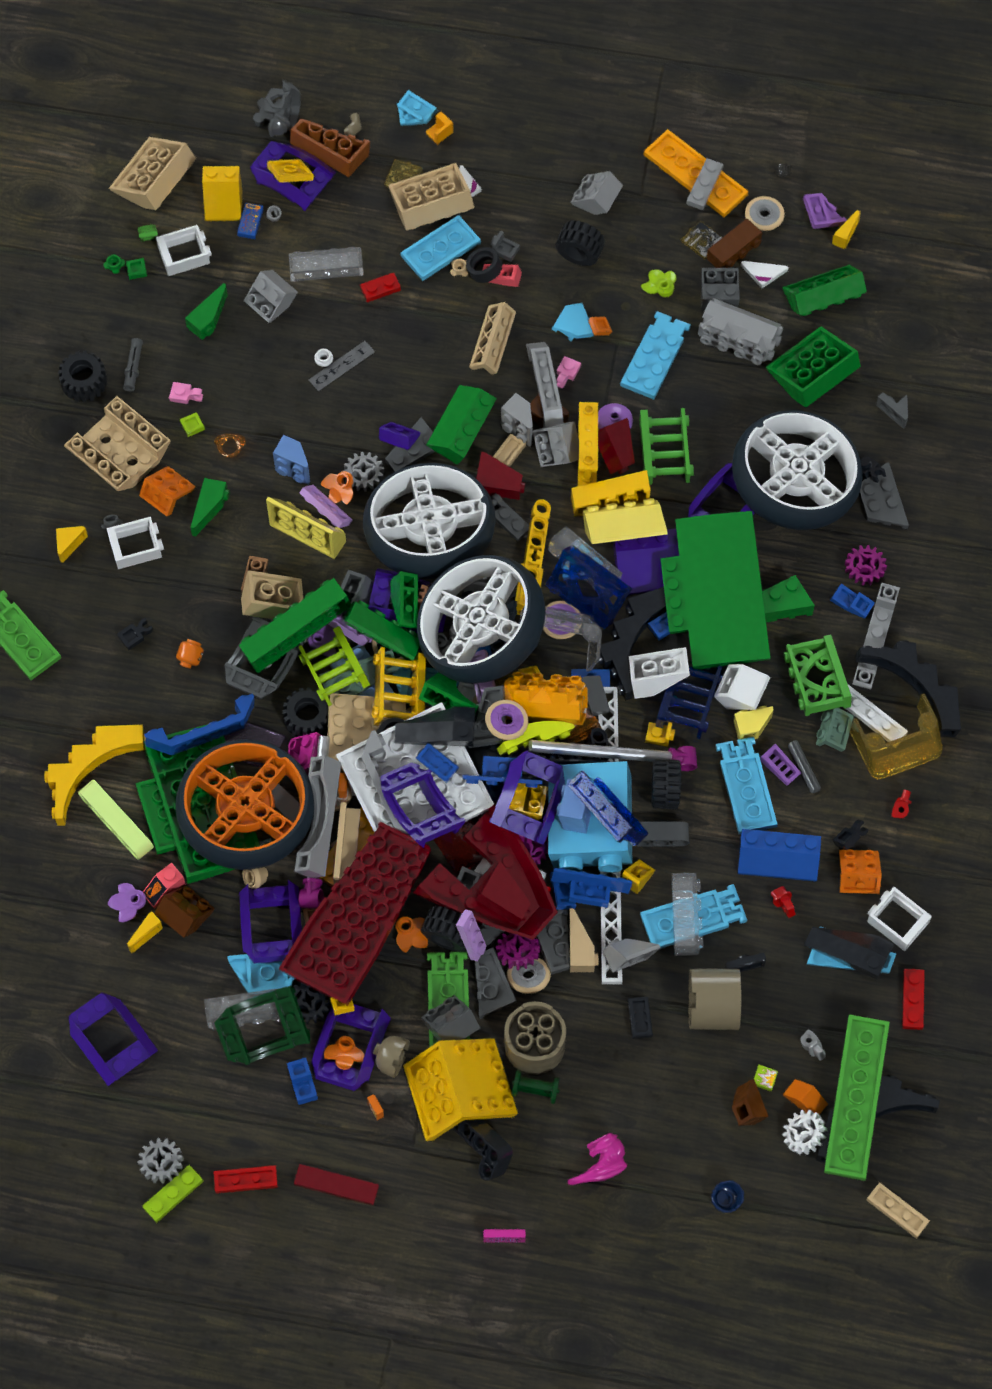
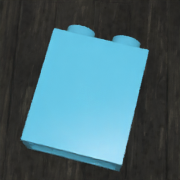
[548,761,632,873]

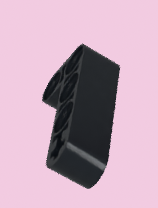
[536,728,609,765]
[452,1119,513,1181]

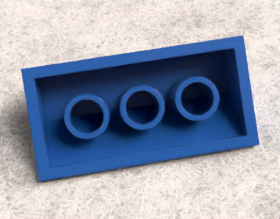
[738,829,821,882]

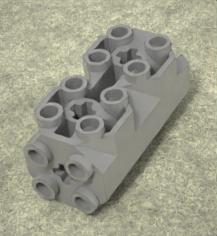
[698,298,783,365]

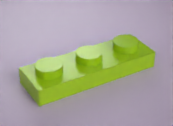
[142,1165,203,1223]

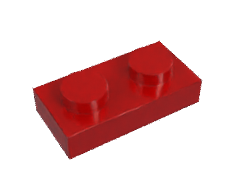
[360,272,401,303]

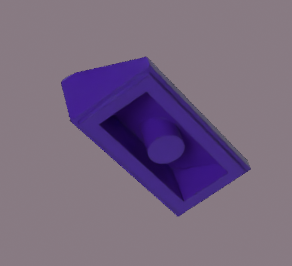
[379,422,420,450]

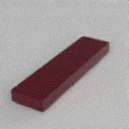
[294,1164,379,1206]

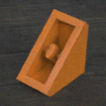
[783,1079,828,1115]

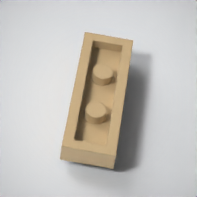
[867,1182,930,1239]

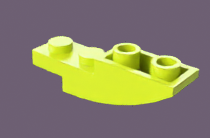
[497,721,575,756]

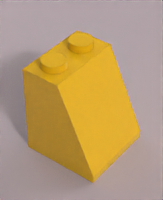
[202,166,242,221]

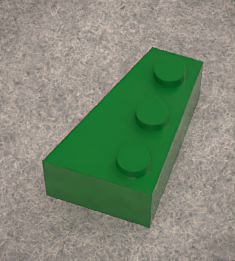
[762,575,815,622]

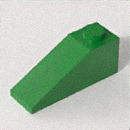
[185,283,228,340]
[191,478,230,536]
[391,571,418,629]

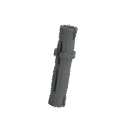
[123,338,143,392]

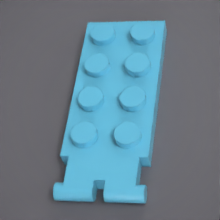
[620,311,691,400]
[716,736,777,835]
[640,884,748,949]

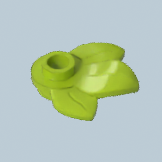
[641,270,676,297]

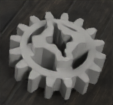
[343,452,384,492]
[138,1138,184,1184]

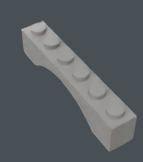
[294,755,341,878]

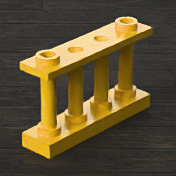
[578,402,598,486]
[372,647,426,726]

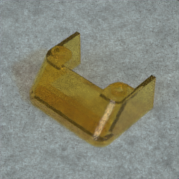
[850,693,943,779]

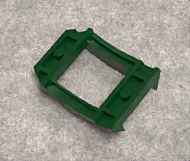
[214,986,310,1065]

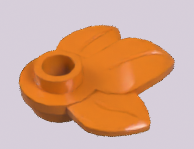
[321,471,354,505]
[396,916,428,953]
[324,1036,364,1070]

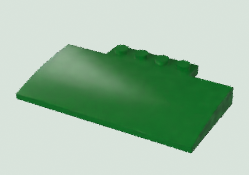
[661,511,771,670]
[136,724,260,884]

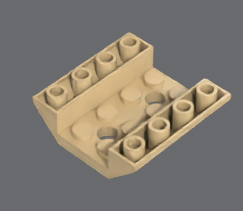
[64,396,171,491]

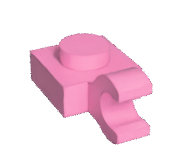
[556,356,581,389]
[169,382,203,404]

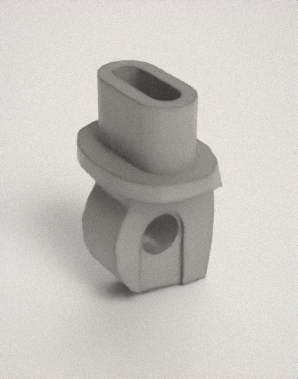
[801,1029,826,1061]

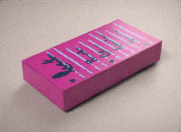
[484,1229,525,1242]

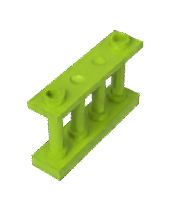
[298,626,370,706]

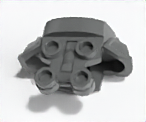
[253,80,301,137]

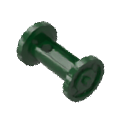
[512,1069,560,1104]

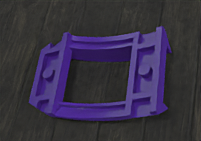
[250,141,336,211]
[688,463,762,517]
[368,568,447,633]
[489,751,565,845]
[380,762,465,848]
[239,880,302,964]
[69,992,158,1086]
[311,1004,391,1091]

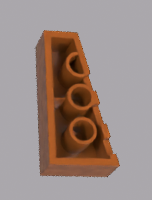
[290,119,370,177]

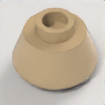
[242,867,268,889]

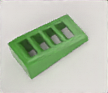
[138,224,158,242]

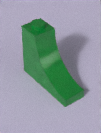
[419,672,479,715]

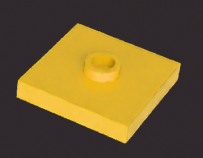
[267,159,314,182]

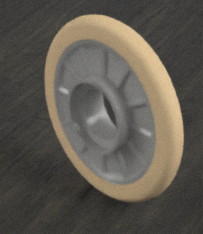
[745,196,784,231]
[507,958,551,994]

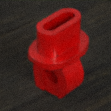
[891,790,912,819]
[770,886,796,918]

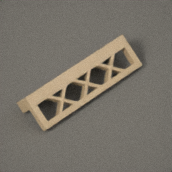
[469,302,516,374]
[333,802,361,884]

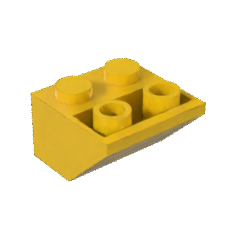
[509,783,548,820]

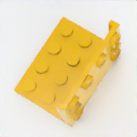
[403,1039,518,1141]

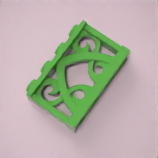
[783,634,851,716]

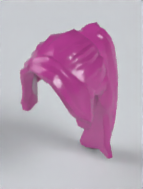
[567,1133,627,1186]

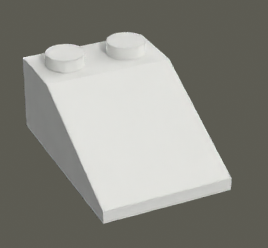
[629,647,690,699]

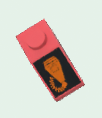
[143,863,186,909]

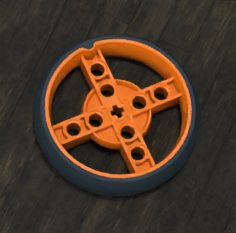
[176,739,314,870]

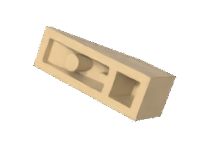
[569,909,598,972]

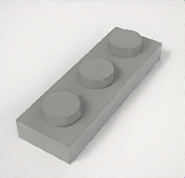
[686,158,723,210]

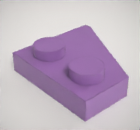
[803,193,847,229]

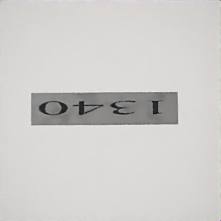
[309,341,375,391]

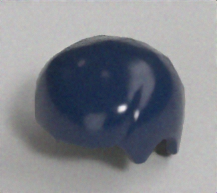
[711,1181,744,1213]

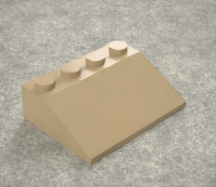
[109,137,196,210]
[388,163,474,230]

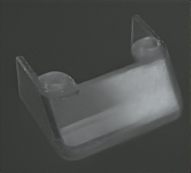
[519,606,602,672]

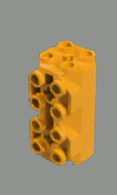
[504,671,588,725]

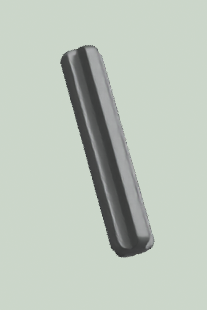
[788,740,821,794]

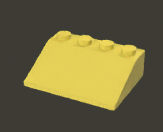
[266,497,346,559]
[583,498,667,544]

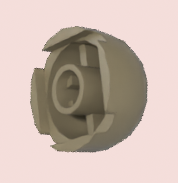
[373,1036,410,1078]

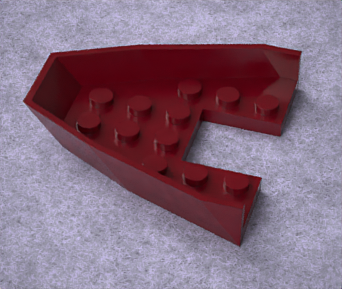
[413,804,558,940]

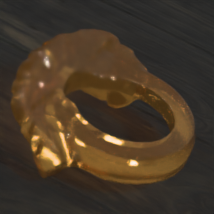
[214,433,246,458]

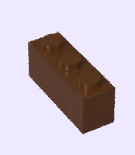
[707,218,762,268]

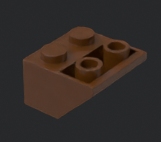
[154,885,215,937]

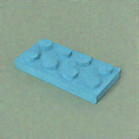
[401,215,481,281]

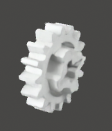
[782,1110,827,1155]

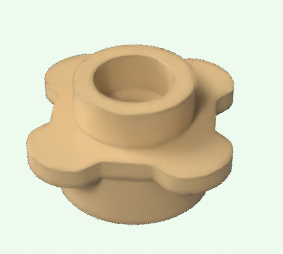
[450,259,468,277]

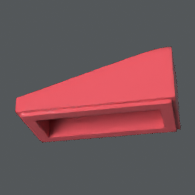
[483,264,522,287]

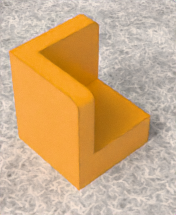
[426,112,453,145]

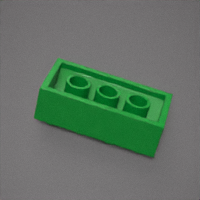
[783,265,867,316]
[426,385,497,465]
[341,600,420,661]

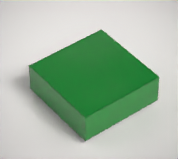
[126,258,147,280]

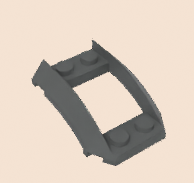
[224,616,304,699]

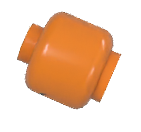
[176,639,204,669]

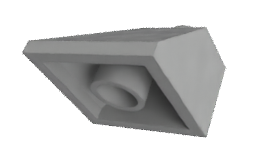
[603,938,661,972]

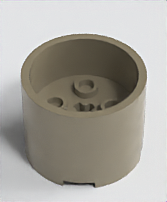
[688,968,741,1030]
[504,1002,566,1075]

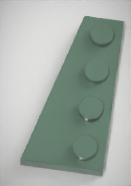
[319,650,399,695]

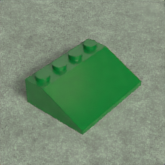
[766,326,861,408]

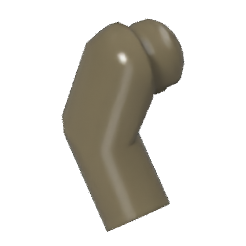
[344,113,361,136]

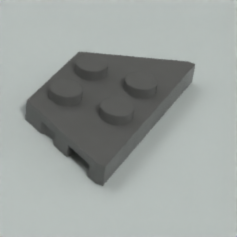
[859,462,909,529]

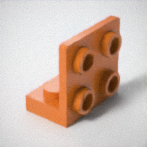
[139,466,195,516]
[839,849,882,894]

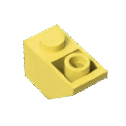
[733,706,773,739]

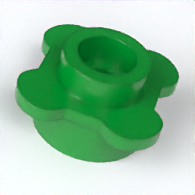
[103,255,125,274]

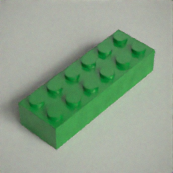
[239,578,351,674]

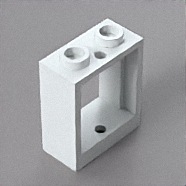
[156,225,212,276]
[106,517,164,569]
[867,887,932,951]

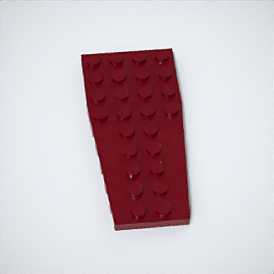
[279,822,431,1006]

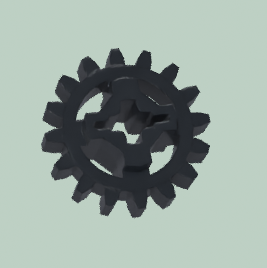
[294,982,331,1024]

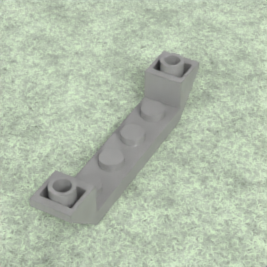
[526,342,563,427]
[852,582,900,690]
[362,730,418,837]

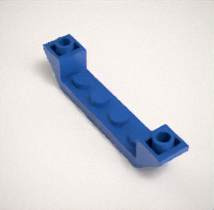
[144,693,254,755]

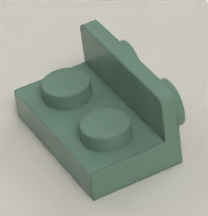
[816,708,854,751]

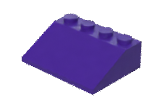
[613,529,679,596]

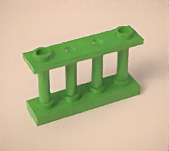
[639,408,694,485]

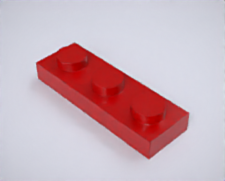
[902,969,925,1030]
[214,1165,278,1194]

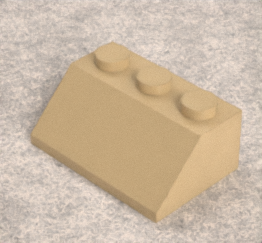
[241,570,303,619]

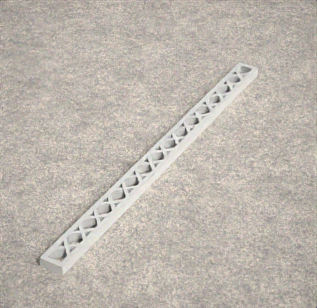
[598,687,622,984]

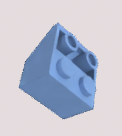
[273,435,310,485]
[557,778,591,834]

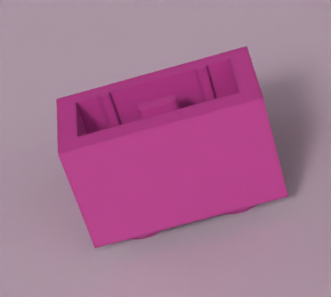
[288,732,323,776]

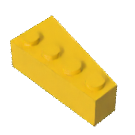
[571,470,650,517]

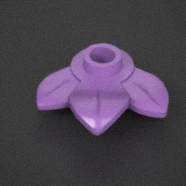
[307,624,337,657]
[108,883,146,922]

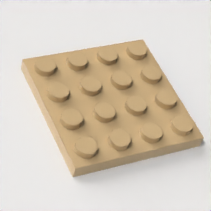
[327,693,406,771]

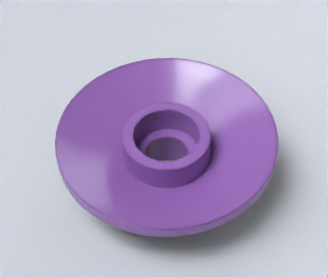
[598,403,633,430]

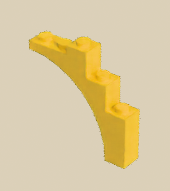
[45,725,145,826]

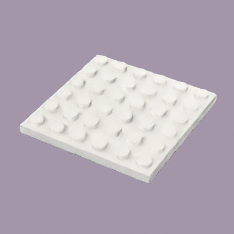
[336,702,494,832]

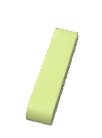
[78,780,154,860]

